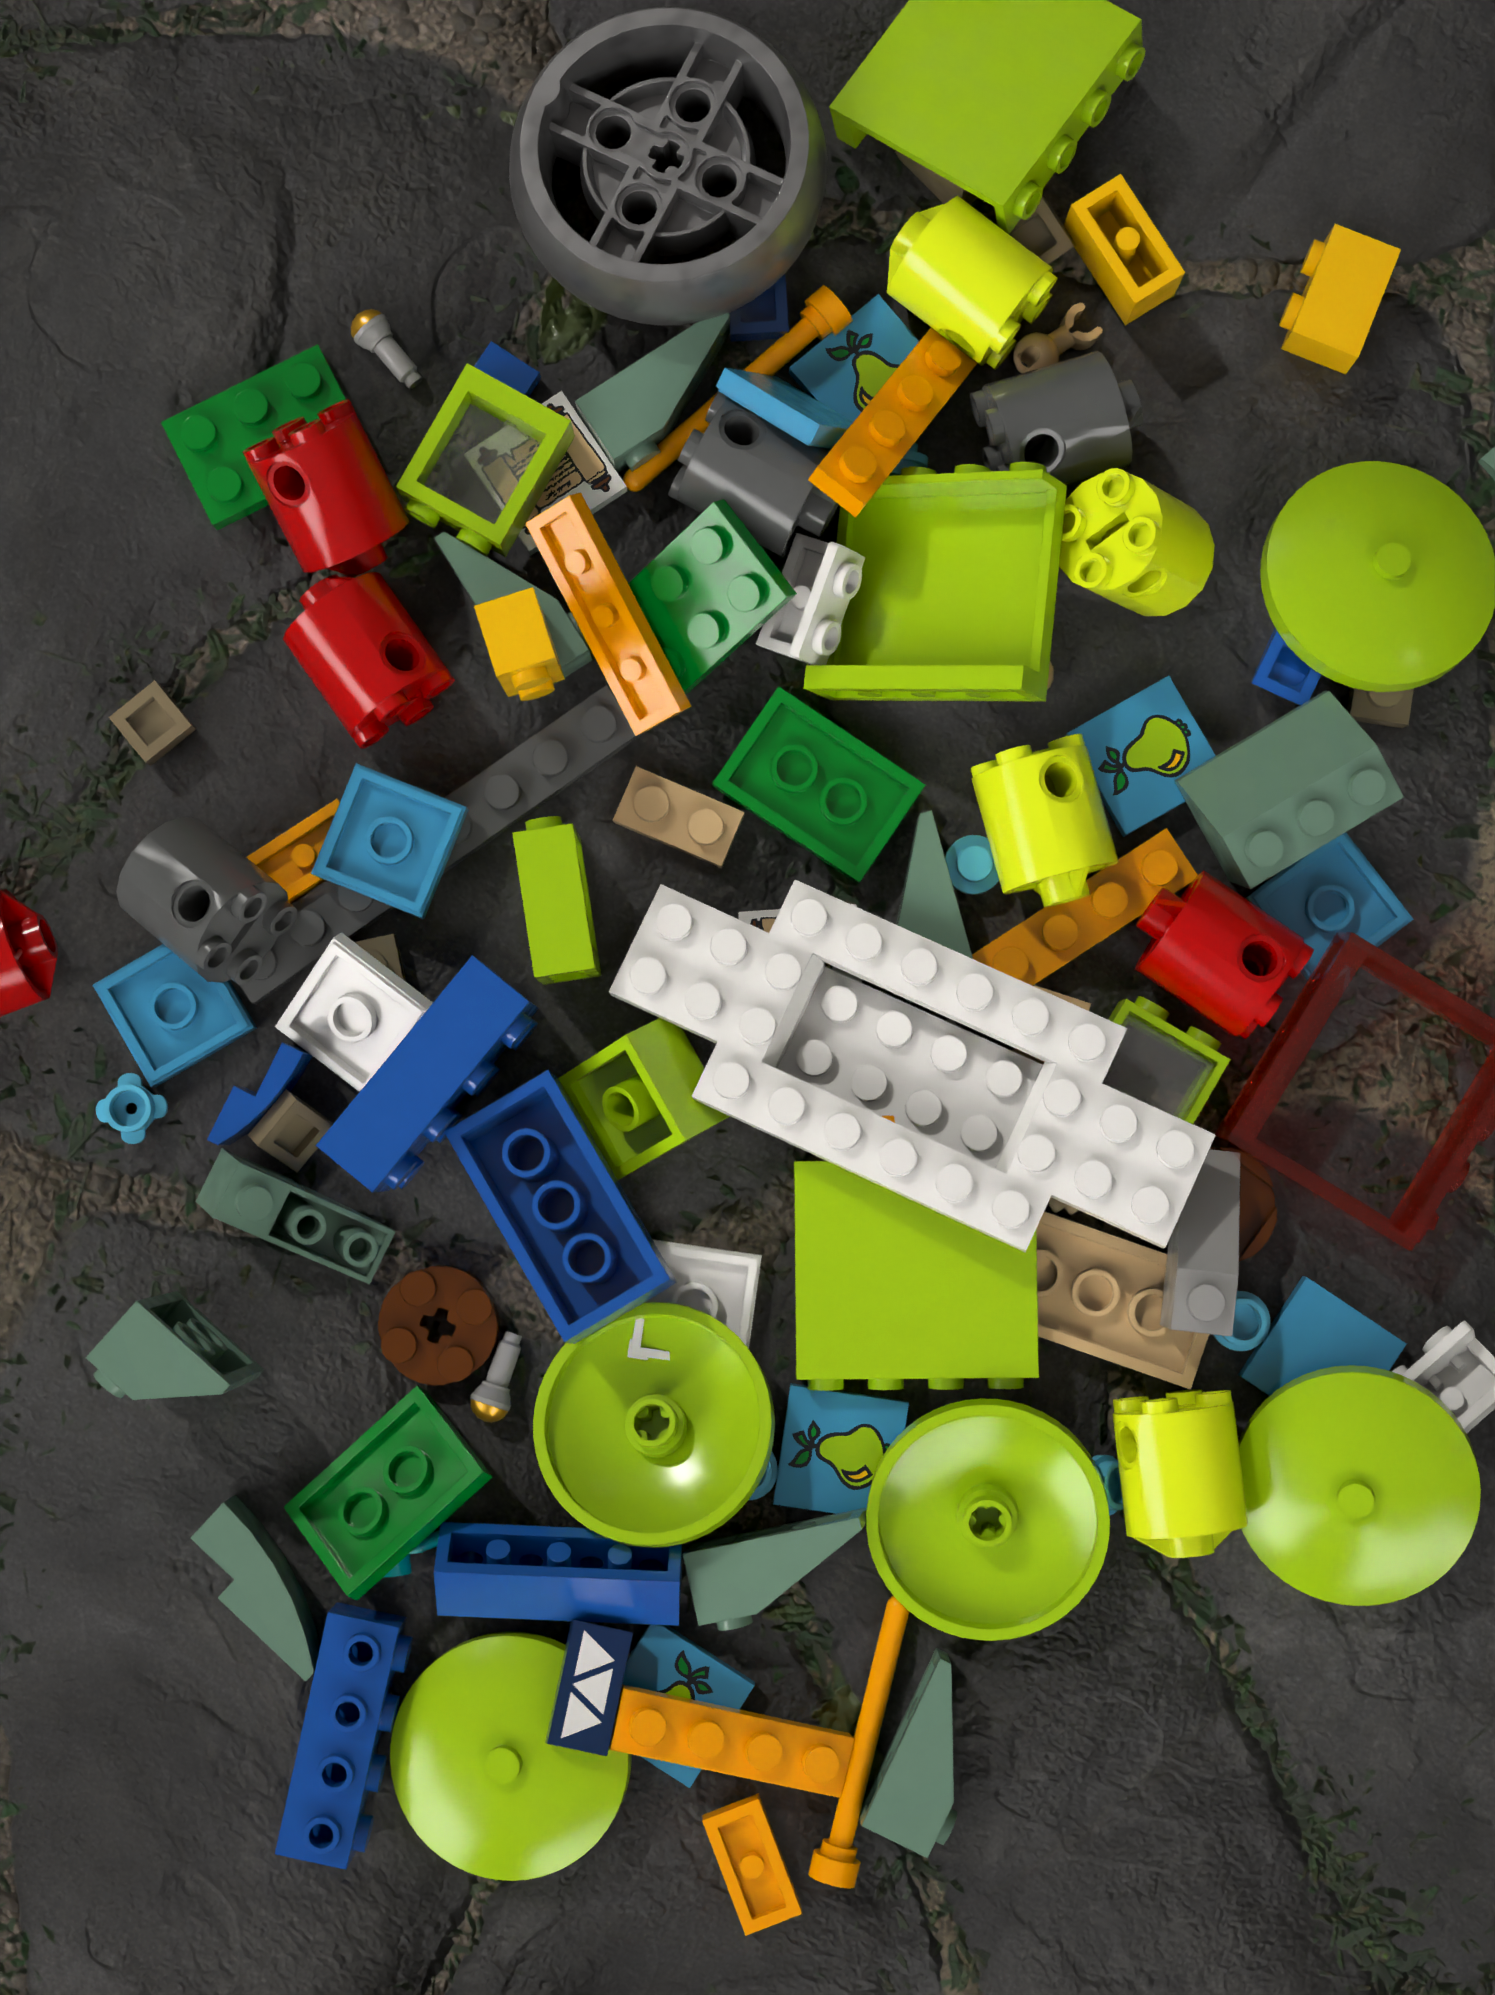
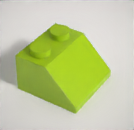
[559,1018,730,1180]

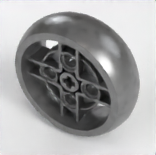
[509,7,827,325]

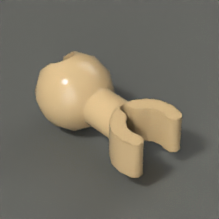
[1014,303,1102,373]

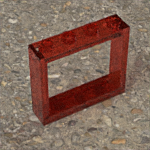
[1215,932,1495,1251]

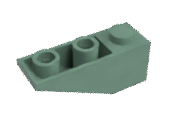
[195,1148,396,1285]

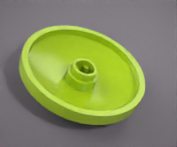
[1260,461,1495,692]
[533,1302,775,1548]
[1239,1365,1481,1606]
[866,1398,1110,1641]
[390,1631,632,1881]

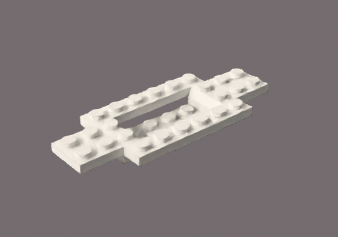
[609,880,1215,1252]

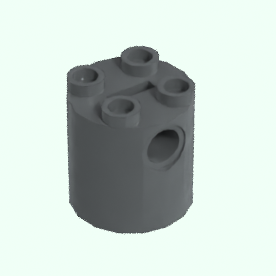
[970,351,1143,486]
[668,392,839,557]
[116,817,297,985]

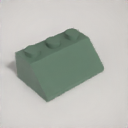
[1174,690,1404,889]
[86,1291,265,1400]

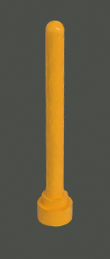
[623,285,853,492]
[808,1596,909,1889]

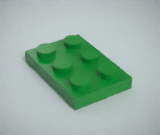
[161,344,346,531]
[628,499,797,695]
[712,686,925,885]
[284,1385,493,1601]

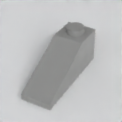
[1160,1149,1240,1337]

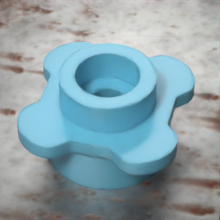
[96,1073,168,1144]

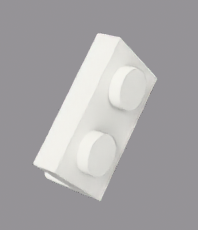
[756,533,866,665]
[1392,1320,1495,1434]

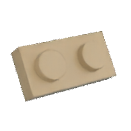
[613,766,745,869]

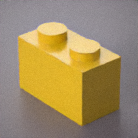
[1064,174,1185,326]
[1279,224,1401,375]
[474,587,565,701]

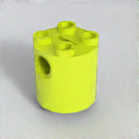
[887,195,1058,370]
[1059,468,1215,616]
[971,734,1119,907]
[1112,1389,1248,1558]

